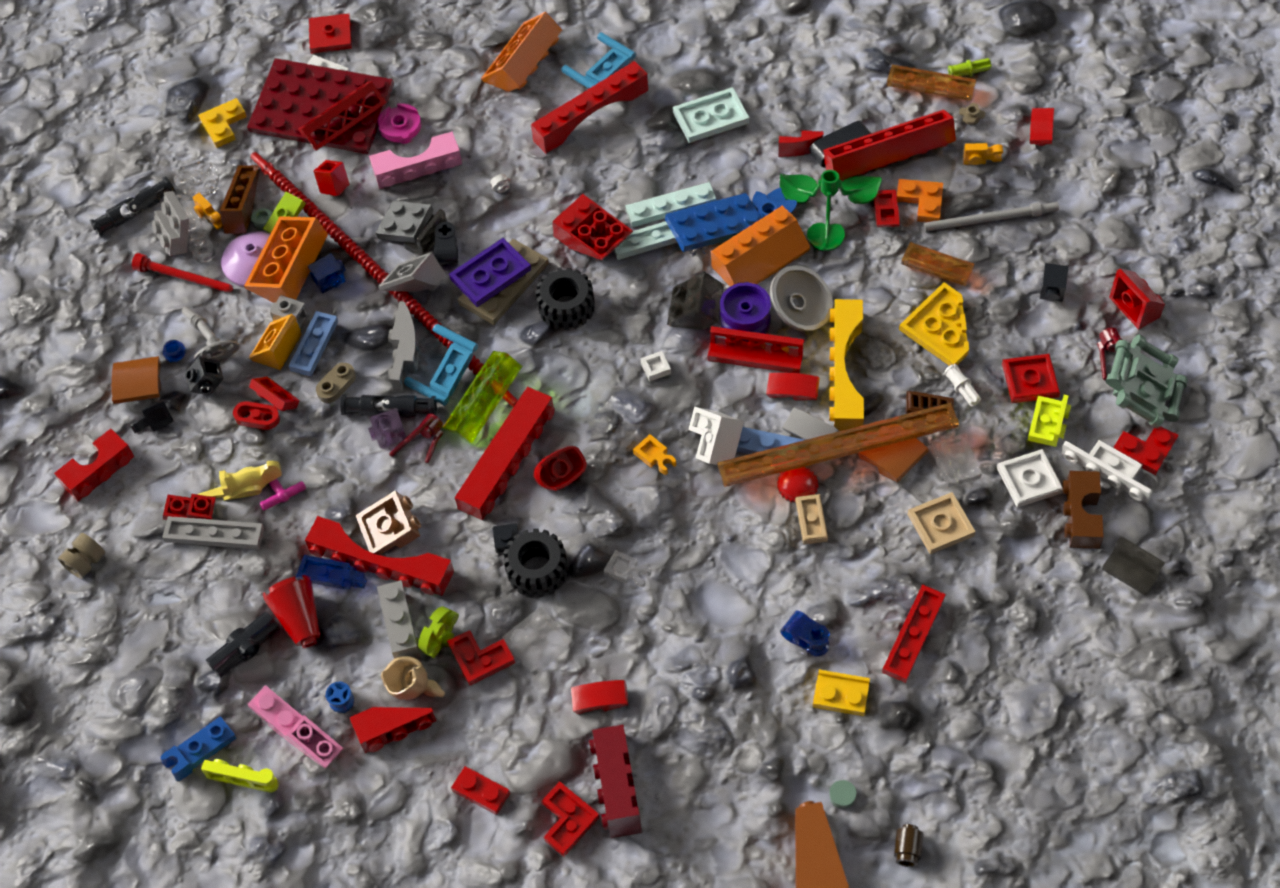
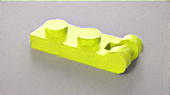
[201,759,279,792]

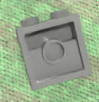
[152,191,189,256]

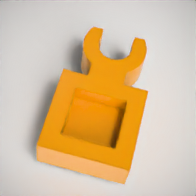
[963,143,1003,165]
[192,192,222,230]
[633,434,677,475]

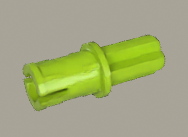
[948,58,992,79]

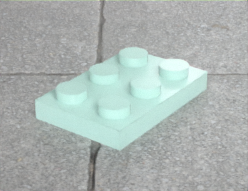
[673,87,749,143]

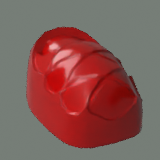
[534,446,587,491]

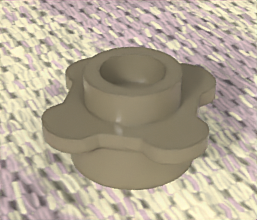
[959,103,985,125]

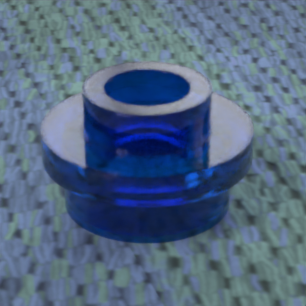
[162,340,186,362]

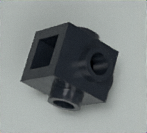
[185,357,224,396]

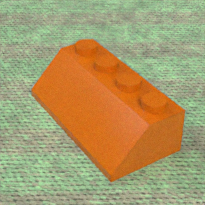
[481,12,562,92]
[711,205,810,286]
[244,216,328,303]

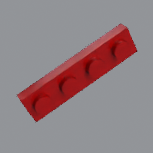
[882,584,946,683]

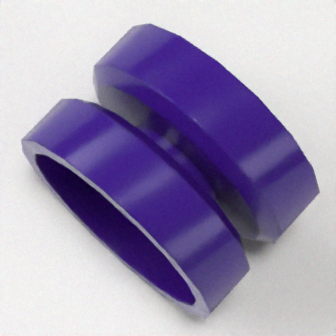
[720,282,771,342]

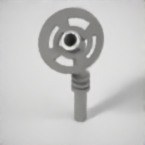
[182,307,240,361]

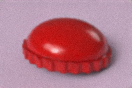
[777,466,819,503]

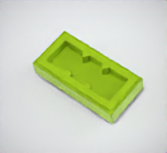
[263,192,306,233]

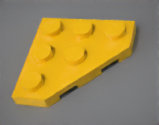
[899,282,969,366]

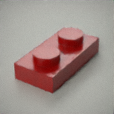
[249,376,300,411]
[451,766,510,815]

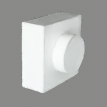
[640,351,671,382]

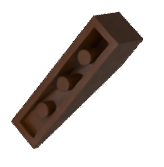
[220,165,260,235]

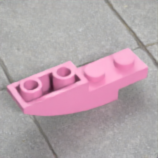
[248,685,343,769]

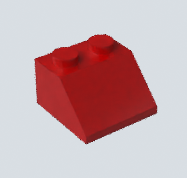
[1109,268,1165,330]

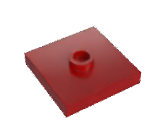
[309,13,352,53]
[1002,354,1060,404]

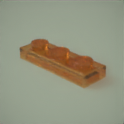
[901,242,975,286]

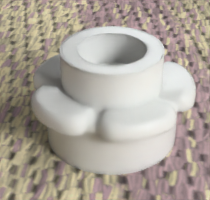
[490,173,511,193]

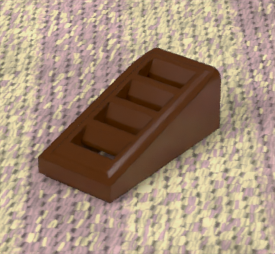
[905,391,954,421]

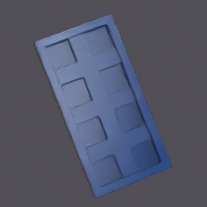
[665,193,762,252]

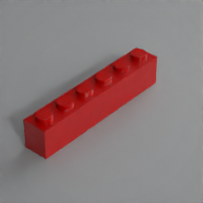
[823,109,956,181]
[454,386,555,521]

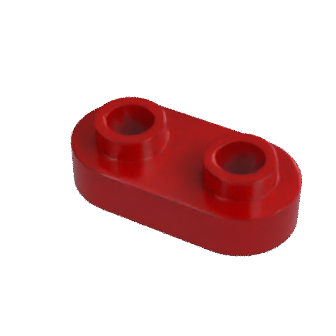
[233,401,280,430]

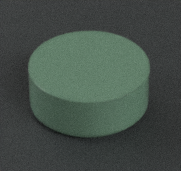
[251,208,272,230]
[829,780,856,809]

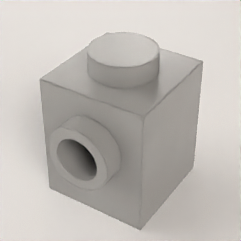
[270,295,309,330]

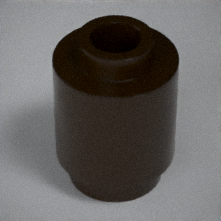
[894,824,924,867]

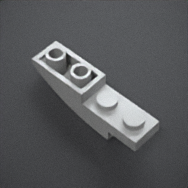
[388,301,419,392]

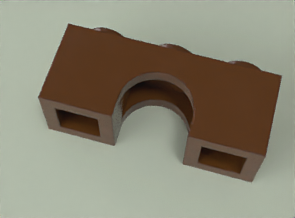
[1062,471,1104,549]

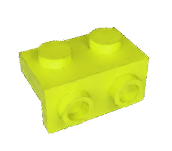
[1027,395,1071,447]

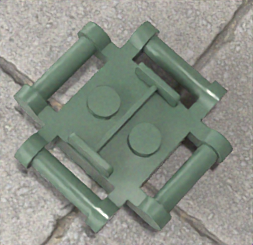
[1106,334,1188,428]

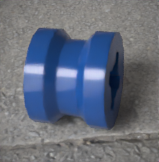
[325,682,355,713]

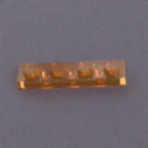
[887,64,976,101]

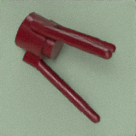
[1097,327,1123,380]
[389,414,443,463]

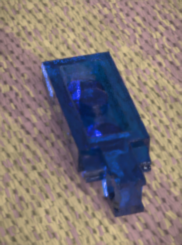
[296,555,368,590]

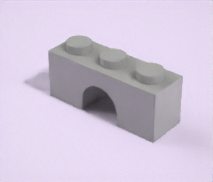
[377,580,421,660]

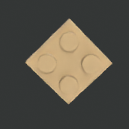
[907,492,976,554]

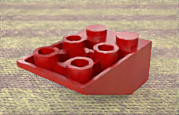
[552,194,633,260]

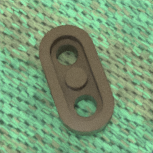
[316,363,356,403]

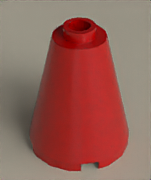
[263,575,320,648]

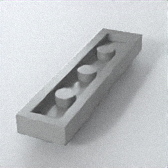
[162,516,264,550]

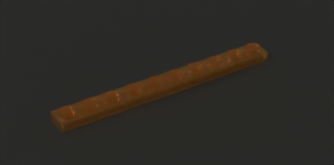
[717,403,959,487]

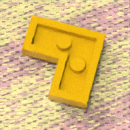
[198,98,247,148]

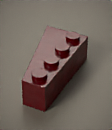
[589,724,642,839]

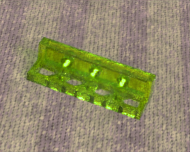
[442,351,523,444]

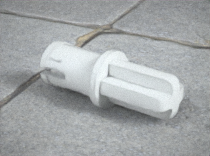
[944,364,981,407]

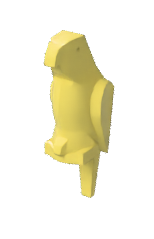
[198,461,282,501]

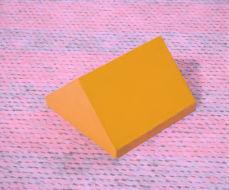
[249,314,302,370]

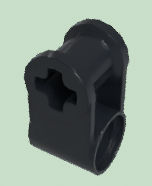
[434,222,459,265]

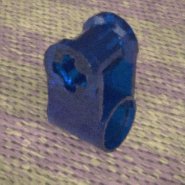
[780,610,829,656]

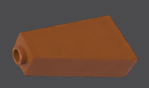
[795,801,849,888]

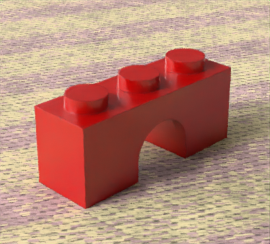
[54,428,135,502]

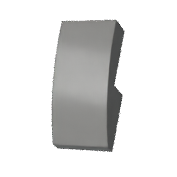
[782,408,839,452]

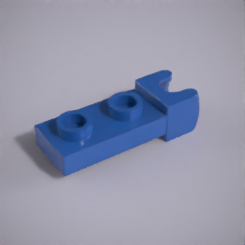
[160,716,237,782]

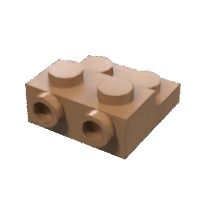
[356,491,421,555]

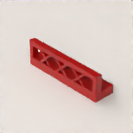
[298,81,386,151]
[707,326,804,374]

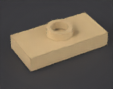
[795,494,828,545]

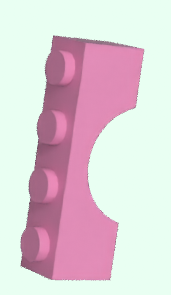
[369,132,462,189]

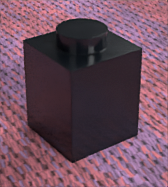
[1039,263,1069,302]

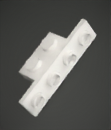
[1061,440,1152,504]

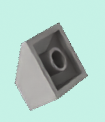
[378,252,446,292]

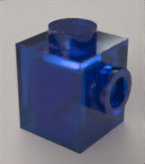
[308,253,346,294]

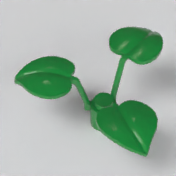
[779,170,882,251]

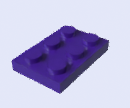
[449,238,531,307]

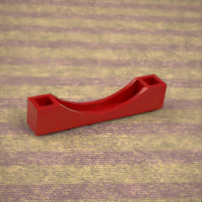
[531,61,649,154]
[305,516,454,596]

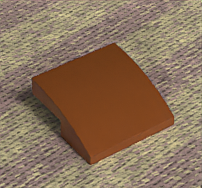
[111,356,162,404]
[858,422,929,483]

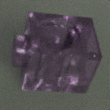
[368,408,406,448]

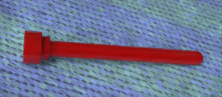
[131,253,233,293]

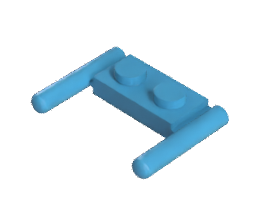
[561,33,636,89]
[404,324,478,406]

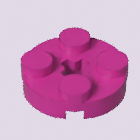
[378,104,422,144]

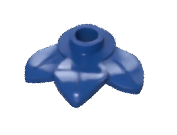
[752,188,797,218]

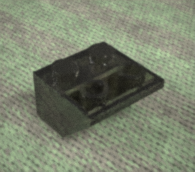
[667,271,724,330]

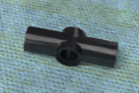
[206,612,280,677]

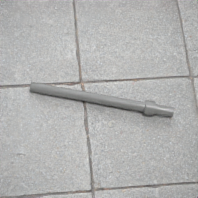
[924,202,1059,232]

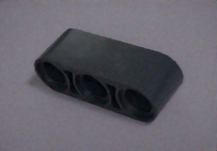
[809,121,872,168]

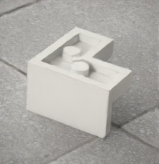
[688,407,744,468]

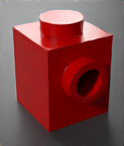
[313,160,350,196]

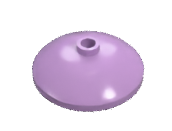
[221,231,271,287]

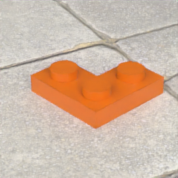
[897,179,943,222]

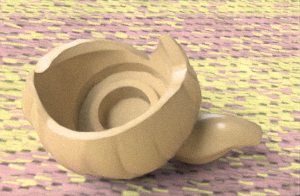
[381,656,445,700]

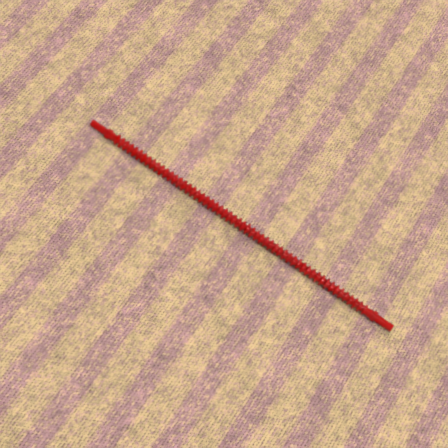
[251,152,518,408]

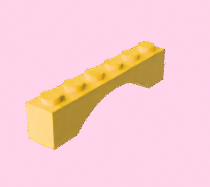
[829,299,864,431]

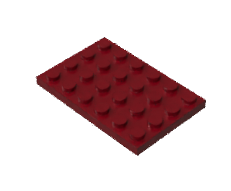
[247,58,394,154]

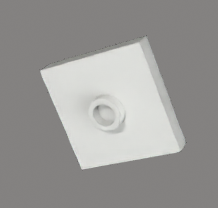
[997,449,1063,508]

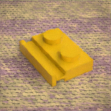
[812,669,870,716]

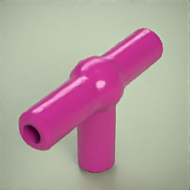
[260,479,306,511]

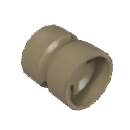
[57,533,106,579]

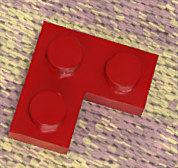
[1113,426,1179,476]
[447,630,515,686]
[542,781,600,857]

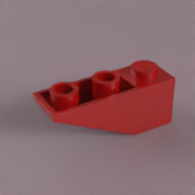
[349,707,436,753]

